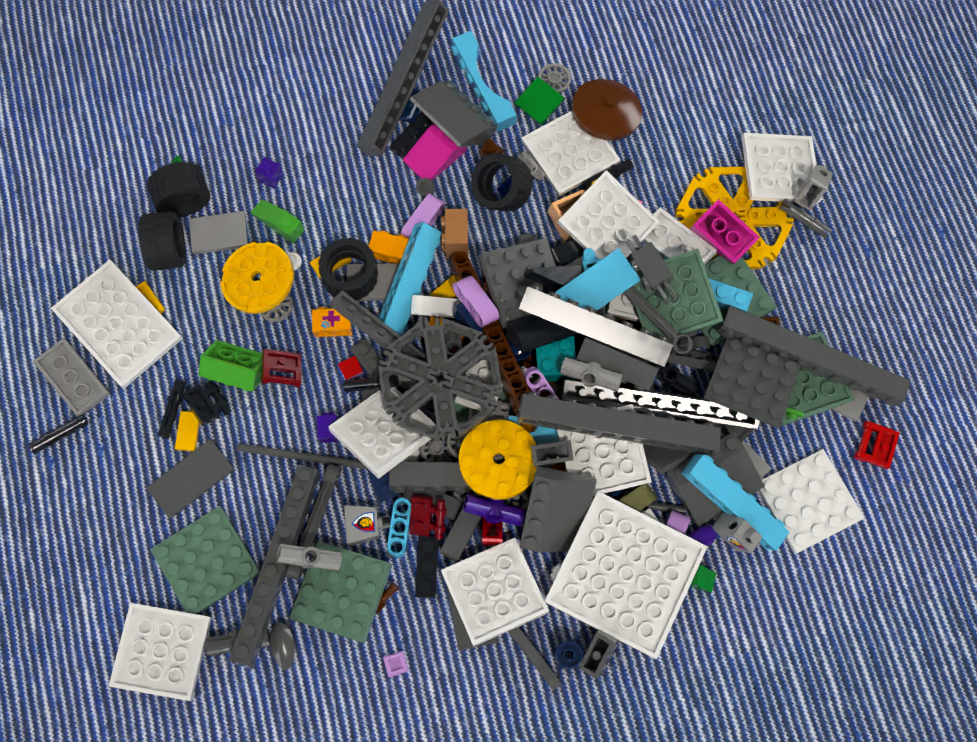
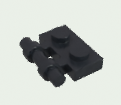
[182,380,231,426]

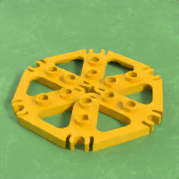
[675,167,794,270]

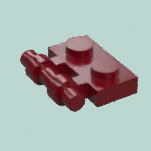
[410,494,447,540]

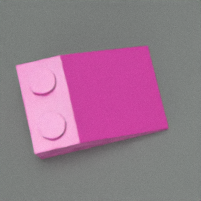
[403,123,466,181]
[690,199,760,264]

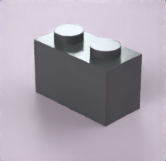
[578,630,620,679]

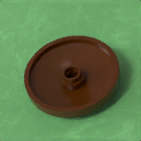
[571,79,643,141]

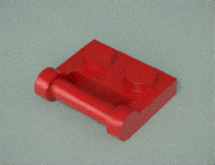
[854,421,900,470]

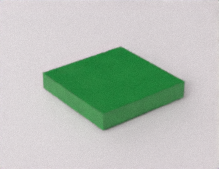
[515,76,565,126]

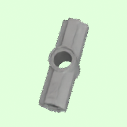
[560,357,623,392]
[276,544,342,571]

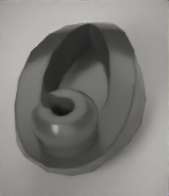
[270,623,295,670]

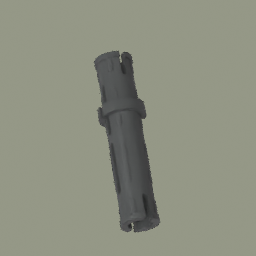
[779,199,832,239]

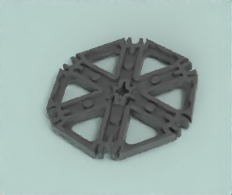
[378,318,503,442]

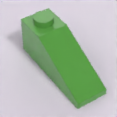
[250,199,304,244]

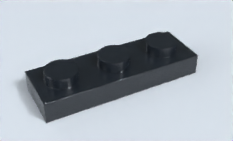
[390,112,434,159]
[415,536,439,599]

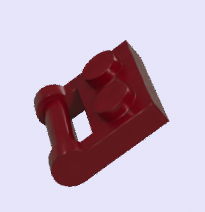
[261,349,301,388]

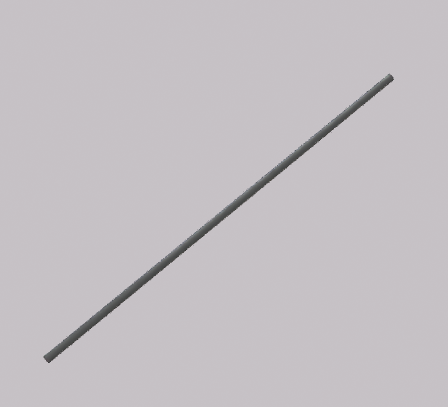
[237,444,685,514]

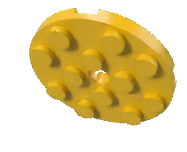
[220,242,294,314]
[459,420,537,500]

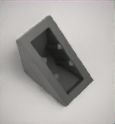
[531,440,573,466]

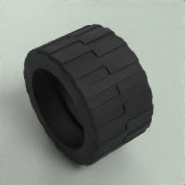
[471,153,533,212]
[147,162,210,218]
[138,211,186,271]
[318,238,378,301]

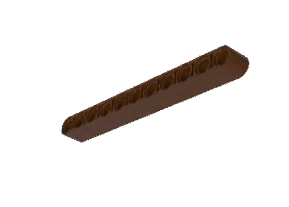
[450,251,538,433]

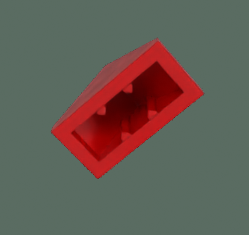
[482,517,503,546]

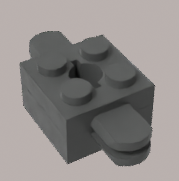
[625,235,677,305]

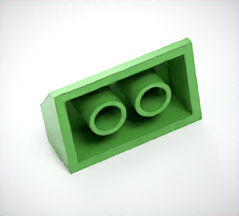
[198,340,262,392]

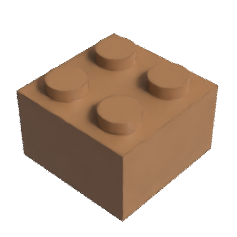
[441,209,468,259]

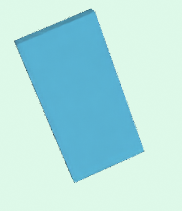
[555,248,641,310]

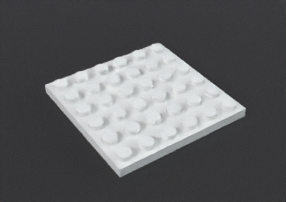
[544,491,708,659]

